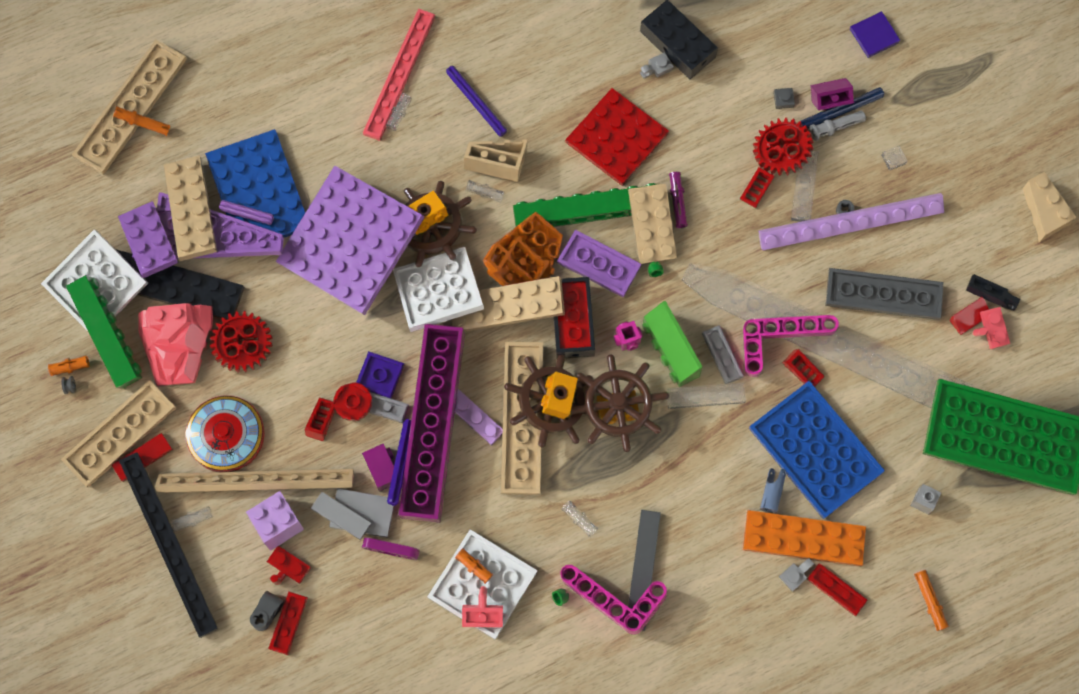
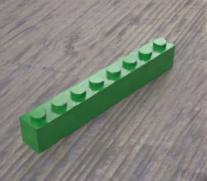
[513,183,658,227]

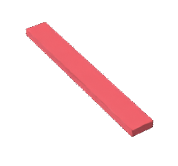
[363,8,435,141]

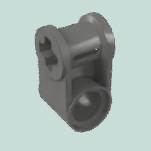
[250,591,284,631]

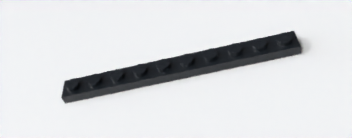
[119,452,218,638]

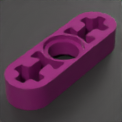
[362,538,420,560]

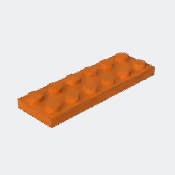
[743,510,866,566]

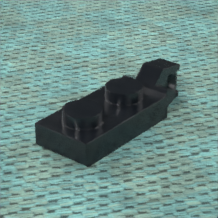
[966,274,1020,311]

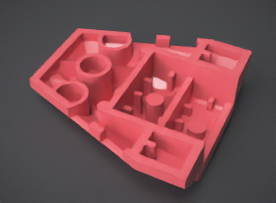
[138,303,213,387]

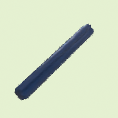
[801,87,885,129]

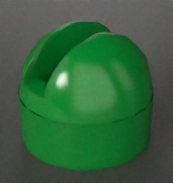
[648,262,664,277]
[552,588,569,606]

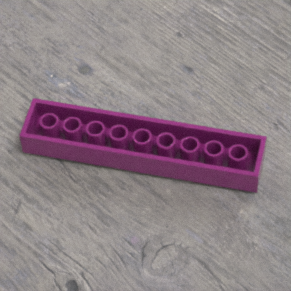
[398,324,465,523]

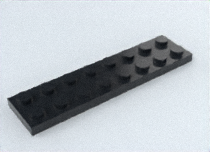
[116,249,245,320]

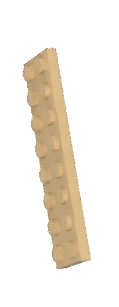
[72,39,187,175]
[501,342,543,495]

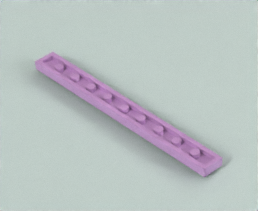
[759,193,944,250]

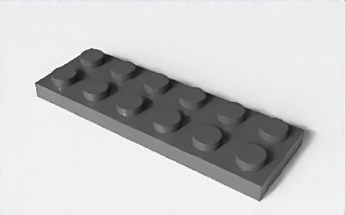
[825,268,944,320]

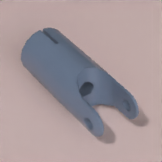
[760,468,786,513]

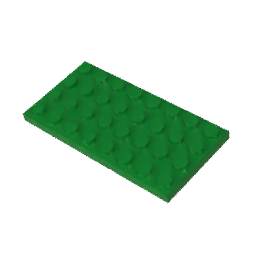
[922,379,1079,495]

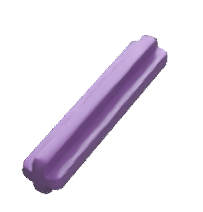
[219,200,274,225]

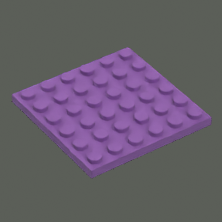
[276,165,425,315]

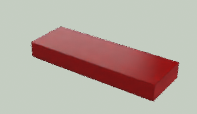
[111,433,173,482]
[807,563,868,616]
[268,591,308,656]

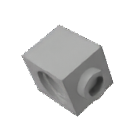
[910,484,941,515]

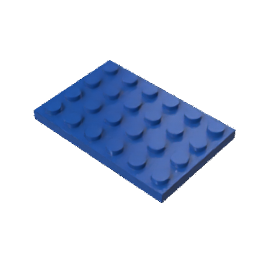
[205,129,305,238]
[749,381,885,519]

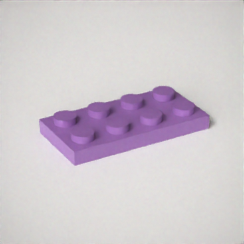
[118,201,179,278]
[557,230,642,298]

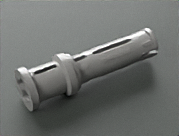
[809,110,866,141]

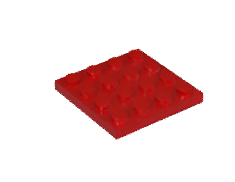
[565,88,669,186]

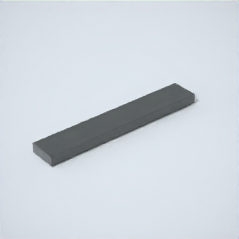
[628,510,661,631]

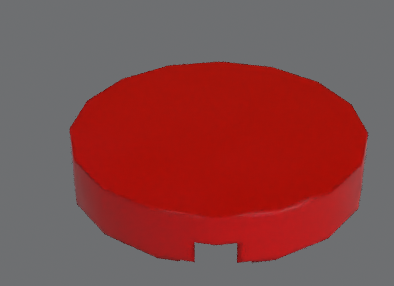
[333,382,372,421]

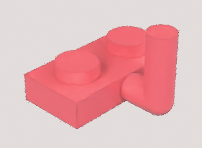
[973,307,1010,349]
[462,586,503,627]

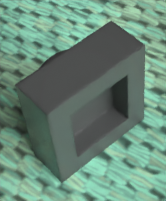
[773,88,795,109]

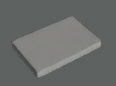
[329,488,394,538]

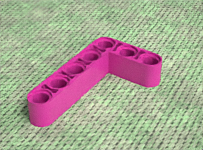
[743,315,839,377]
[560,565,667,635]

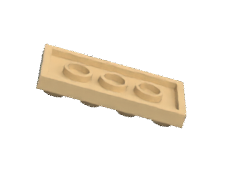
[628,183,677,264]

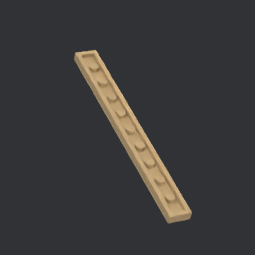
[155,469,354,493]

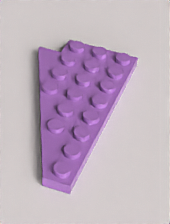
[132,192,284,261]

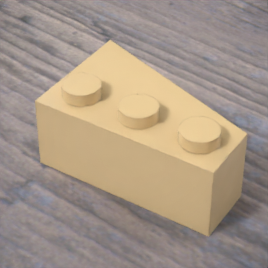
[464,139,528,182]
[1023,172,1077,243]

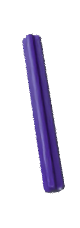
[446,65,507,137]
[387,419,411,506]

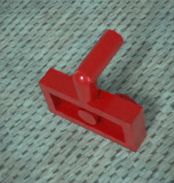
[266,546,311,585]

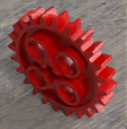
[753,117,814,176]
[210,311,273,373]

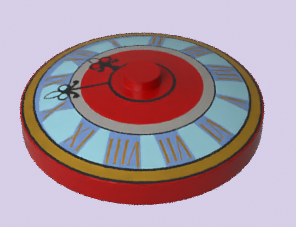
[186,396,265,472]

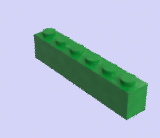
[66,275,142,389]

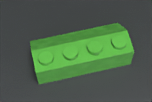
[642,301,703,387]

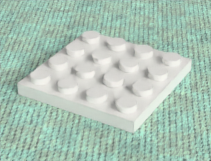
[41,230,148,331]
[393,247,484,332]
[427,530,537,640]

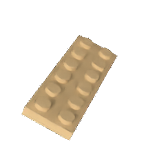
[164,155,217,261]
[452,276,565,332]
[61,380,176,488]

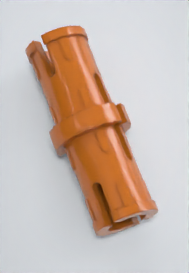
[48,355,90,376]
[455,548,493,584]

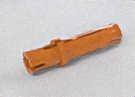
[113,106,170,136]
[914,570,949,631]

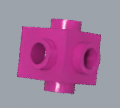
[614,321,643,351]

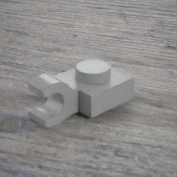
[640,52,673,79]
[779,558,814,592]

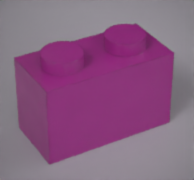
[810,78,854,110]
[362,443,394,492]

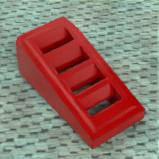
[740,167,775,209]
[782,349,825,387]
[304,397,335,441]

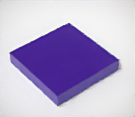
[850,11,900,58]
[356,351,405,399]

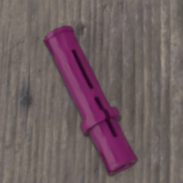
[669,171,688,228]

